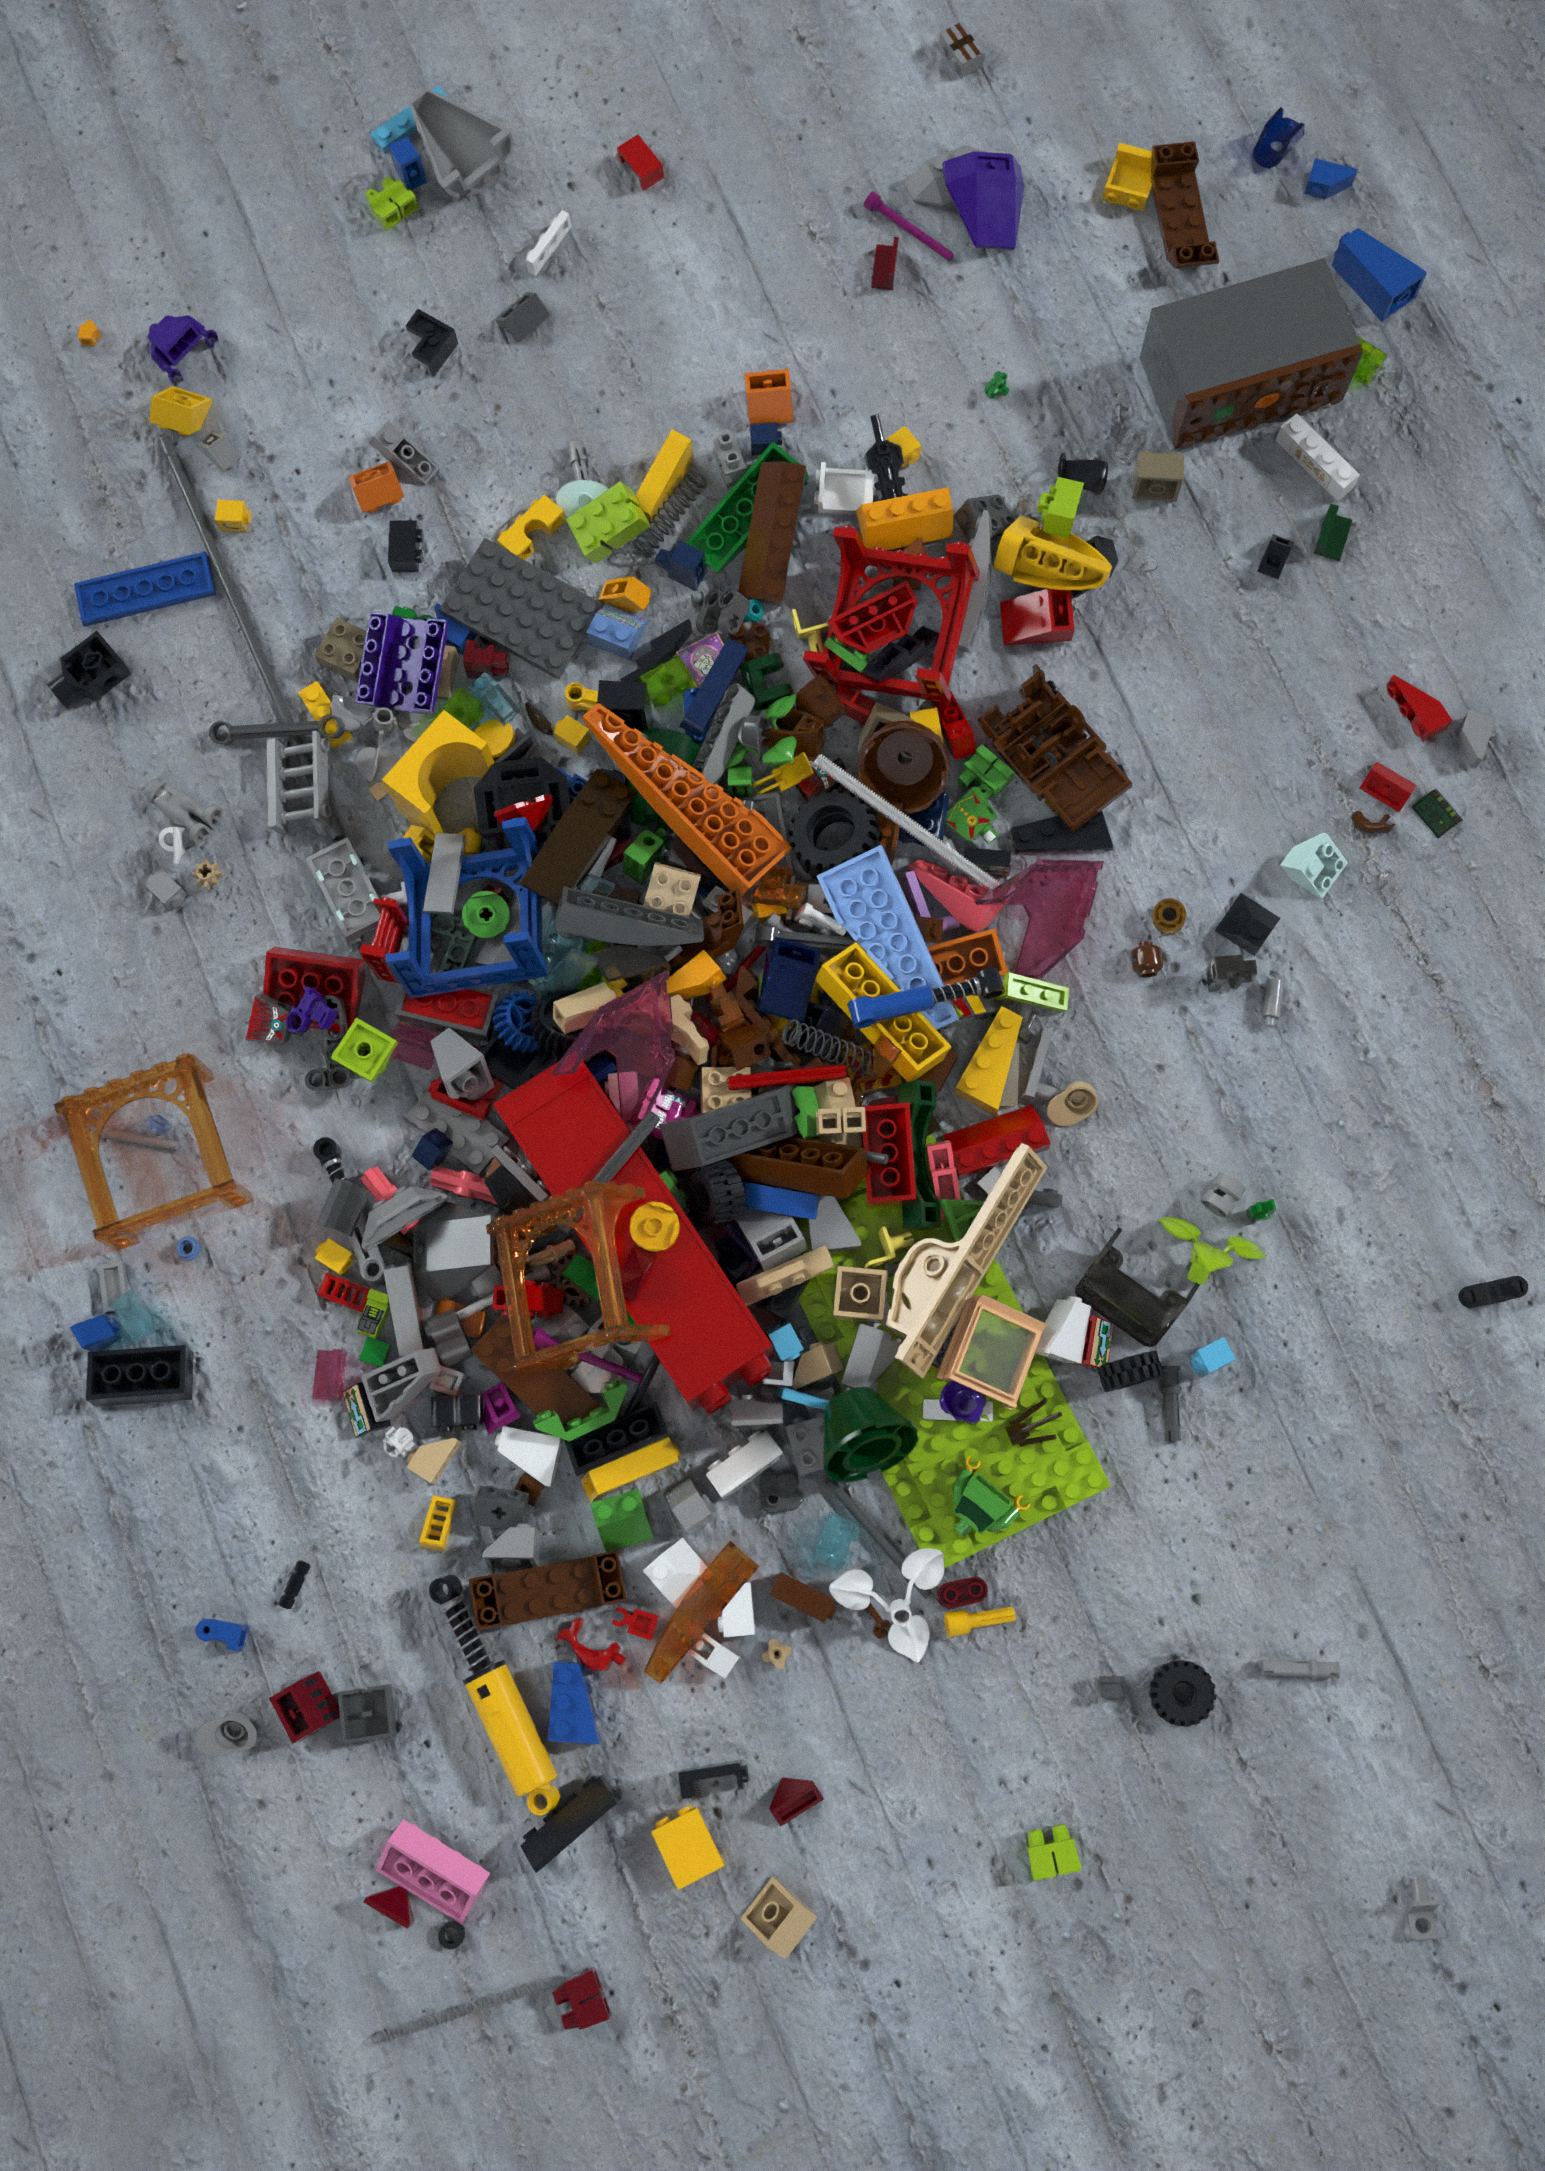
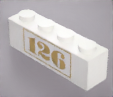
[1275,414,1360,501]

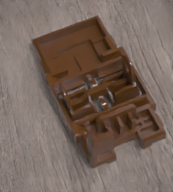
[977,664,1132,833]

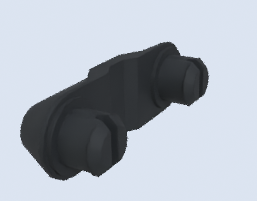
[1458,1276,1528,1308]

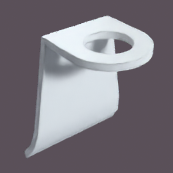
[159,827,186,865]

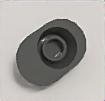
[738,710,767,764]

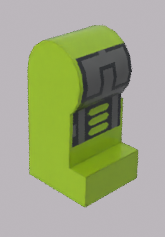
[357,1289,391,1339]

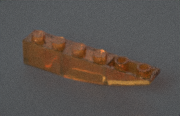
[644,1541,760,1684]

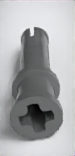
[1159,1366,1182,1442]

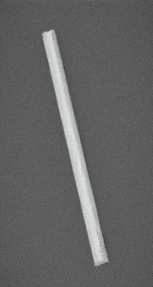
[814,754,1012,902]

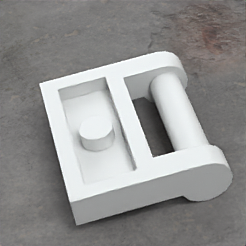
[792,903,847,936]

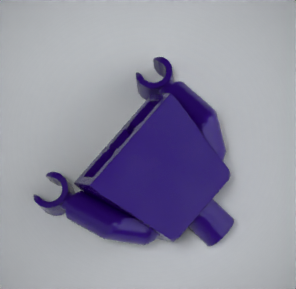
[147,315,219,386]

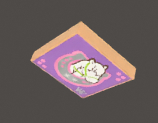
[676,632,738,688]

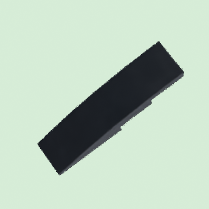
[620,619,692,683]
[861,626,939,683]

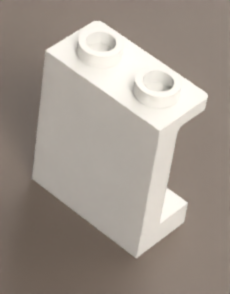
[814,462,875,515]

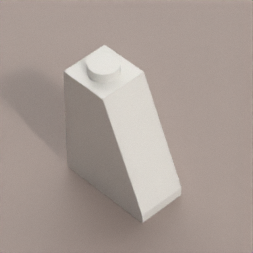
[1035,1296,1091,1364]
[495,1426,563,1488]

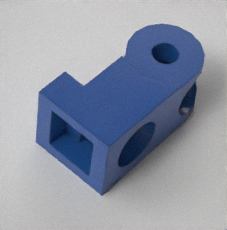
[196,1619,248,1651]

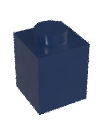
[750,423,782,455]
[412,1128,454,1171]

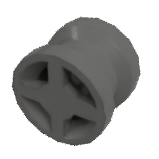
[1099,1676,1125,1698]

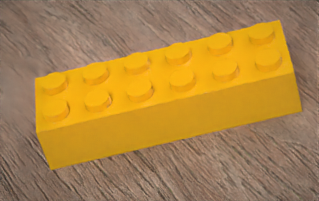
[815,942,951,1082]

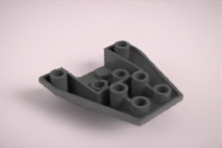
[413,1202,496,1301]

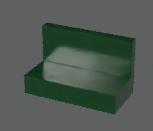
[1313,503,1353,561]

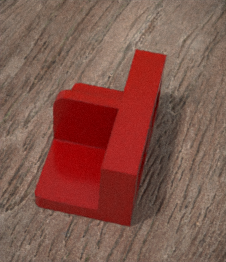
[836,685,876,725]

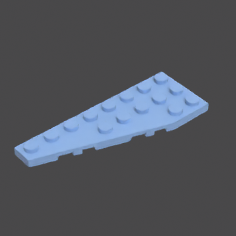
[817,845,959,1030]

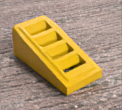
[419,1495,457,1552]

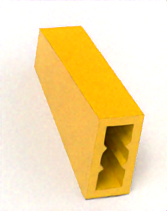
[635,429,694,525]
[580,1438,680,1503]

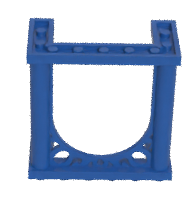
[386,817,549,999]

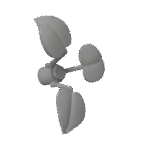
[331,695,439,783]

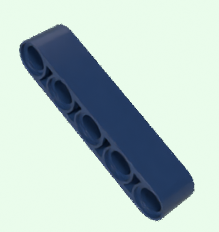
[680,637,749,738]

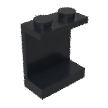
[478,1030,552,1090]

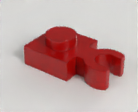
[612,1607,659,1640]

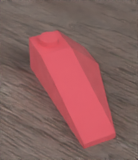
[908,859,1008,932]

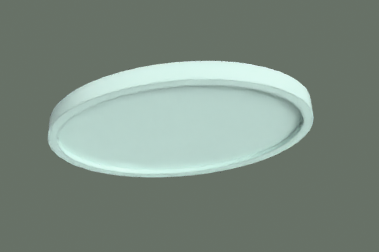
[556,480,608,517]

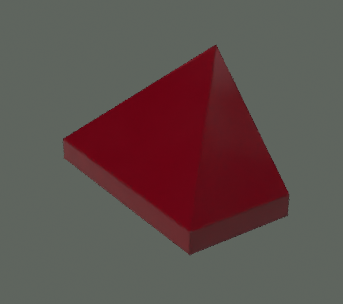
[611,1245,657,1301]
[769,1777,824,1827]
[363,1886,414,1929]

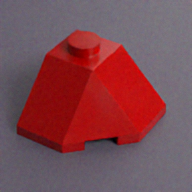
[494,795,553,833]

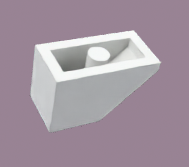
[679,1624,739,1678]

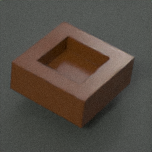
[515,1472,545,1507]

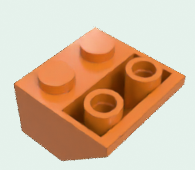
[744,369,794,427]

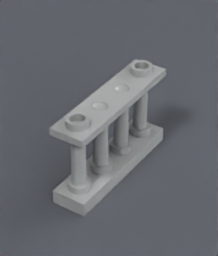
[267,731,331,834]

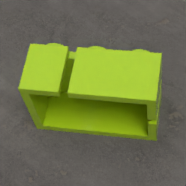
[566,481,650,563]

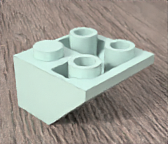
[1280,833,1348,899]

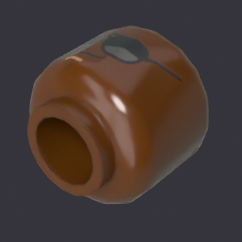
[1131,941,1163,978]

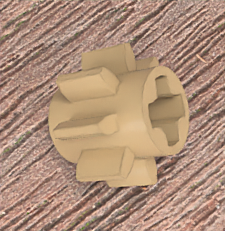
[192,859,223,890]

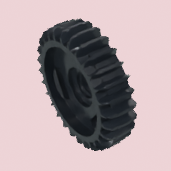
[530,987,619,1060]

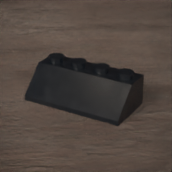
[565,1402,671,1477]
[520,1775,621,1873]

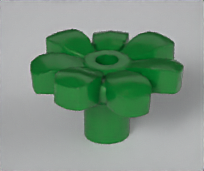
[984,371,1009,399]

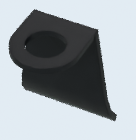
[1058,452,1108,495]

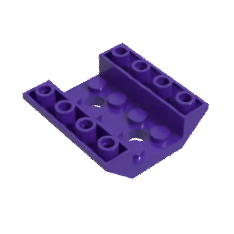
[355,612,449,715]

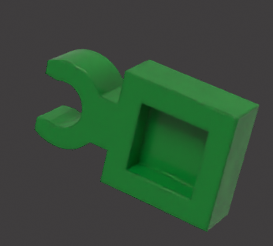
[1246,1199,1276,1222]

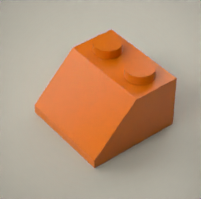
[348,461,404,513]

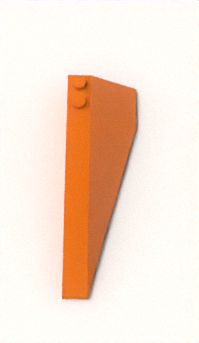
[582,703,793,897]

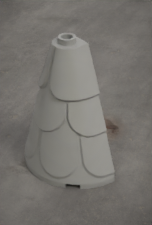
[409,88,513,198]

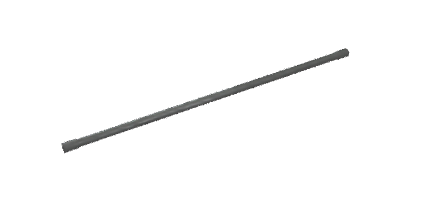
[158,436,345,842]

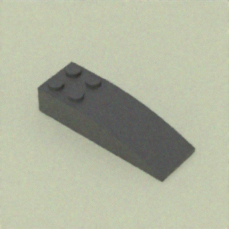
[555,886,704,946]

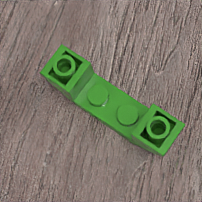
[532,1379,628,1441]

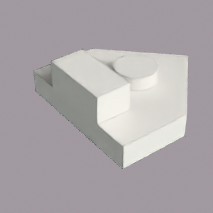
[571,1348,623,1394]

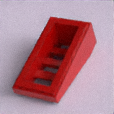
[317,1273,370,1313]

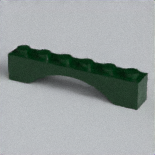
[898,1080,941,1231]

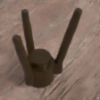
[1005,1399,1062,1447]

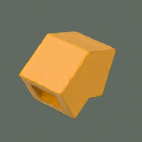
[78,319,102,346]

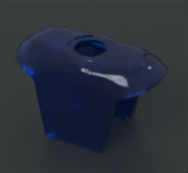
[1252,107,1305,169]

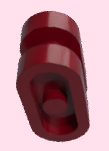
[936,1577,988,1608]

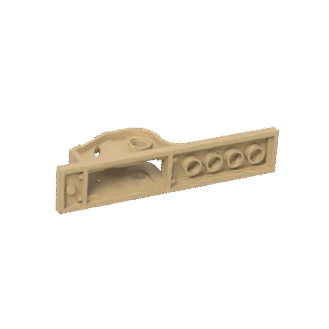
[886,1143,1048,1378]

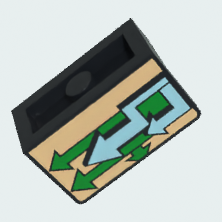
[964,847,1011,876]
[342,1382,391,1438]

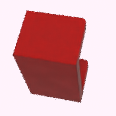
[617,134,664,191]

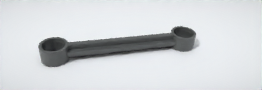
[209,714,345,745]
[755,926,866,952]

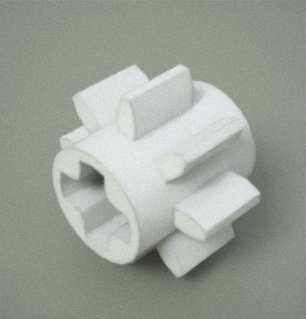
[383,1427,415,1458]

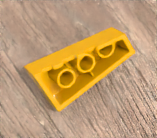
[954,1006,1023,1116]

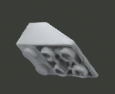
[735,1207,808,1271]

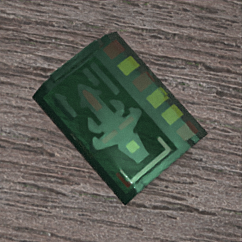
[1412,789,1463,839]

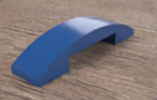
[742,1181,820,1220]

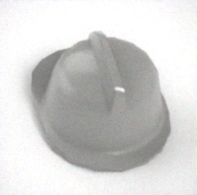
[195,1712,257,1757]

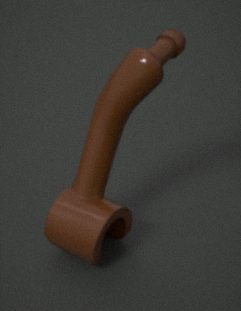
[865,1603,890,1639]

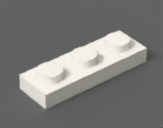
[526,210,572,276]

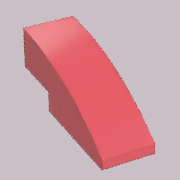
[925,1140,961,1220]

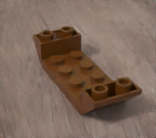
[1151,141,1220,268]
[613,888,744,984]
[735,966,830,1087]
[468,1550,627,1631]

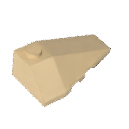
[813,1077,862,1148]

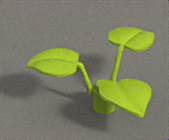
[1157,1217,1267,1285]

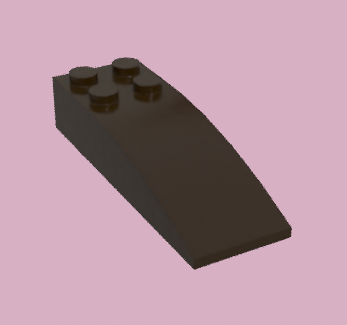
[520,769,637,906]

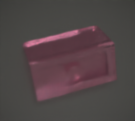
[390,1021,438,1070]
[312,1349,347,1401]

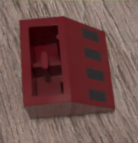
[269,1671,340,1744]

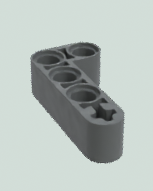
[304,995,354,1091]

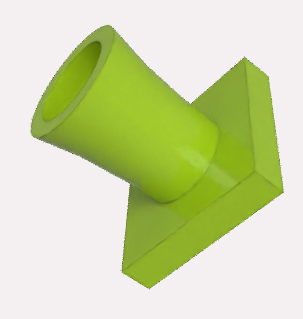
[331,1017,398,1083]

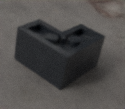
[406,309,458,376]

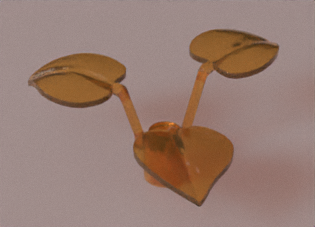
[837,1012,902,1107]

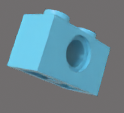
[763,1319,804,1362]
[1190,1337,1236,1378]

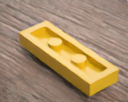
[298,681,353,749]

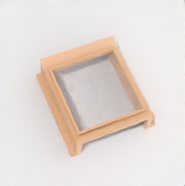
[936,1294,1048,1411]

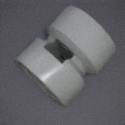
[1201,1172,1246,1218]

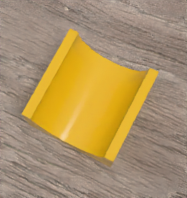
[382,710,495,836]

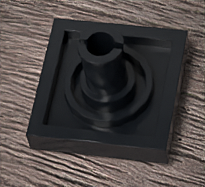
[753,1263,810,1321]

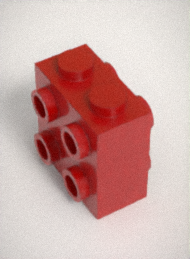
[492,1280,564,1319]

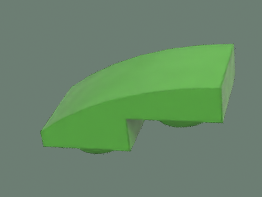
[791,1086,822,1138]

